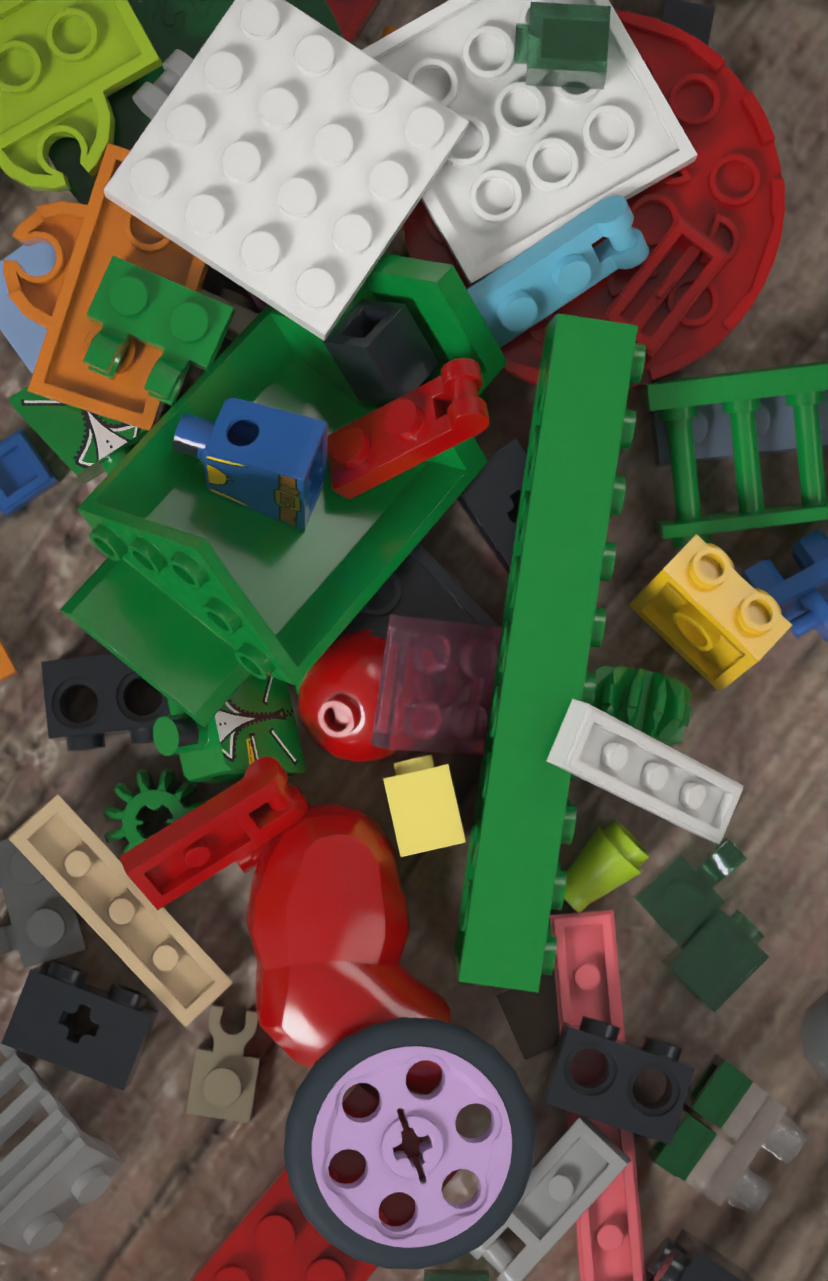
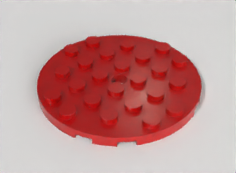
[404,10,785,390]

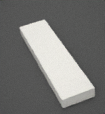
[546,699,744,844]

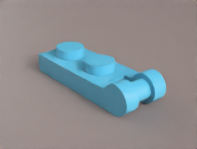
[467,195,649,348]

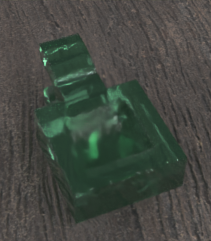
[634,837,747,946]

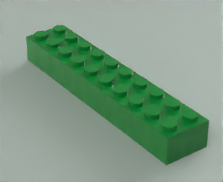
[452,313,646,993]

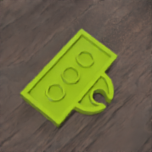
[0,0,163,192]

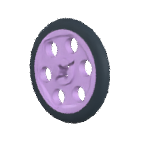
[284,1017,536,1270]

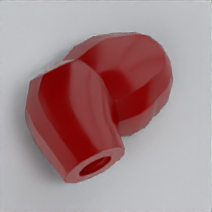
[246,804,451,1095]

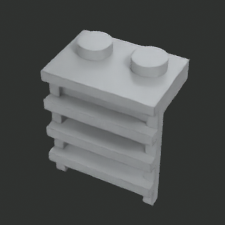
[0,1044,124,1254]

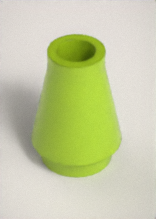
[564,819,650,913]

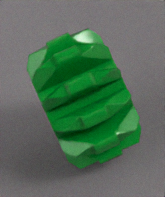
[591,665,692,747]
[103,768,207,861]

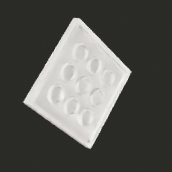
[104,0,469,341]
[361,0,697,286]

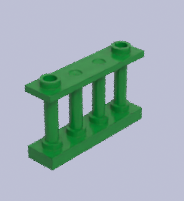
[640,360,828,548]

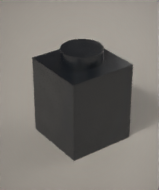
[323,299,439,404]

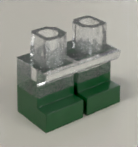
[647,1054,808,1215]

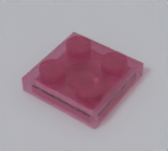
[371,614,502,755]

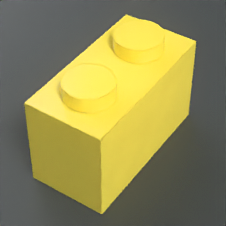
[383,755,466,857]

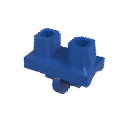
[741,529,828,642]

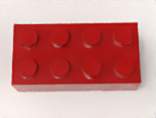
[190,1083,458,1281]

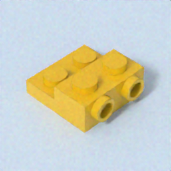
[628,534,792,692]

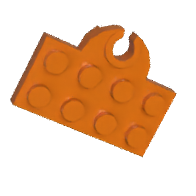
[3,143,209,431]

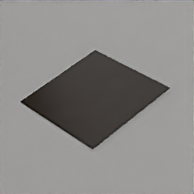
[497,972,559,1060]

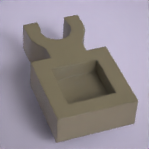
[186,1003,261,1123]

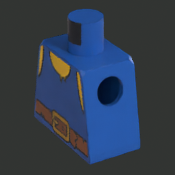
[173,397,327,531]

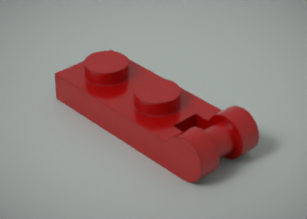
[327,358,490,500]
[119,757,308,910]

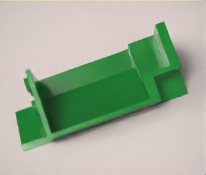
[60,254,508,727]

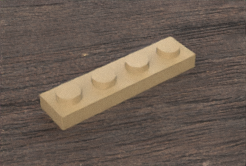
[8,793,233,1027]

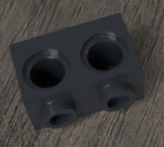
[41,654,171,751]
[541,1016,695,1145]

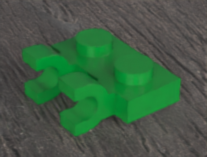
[83,256,235,406]

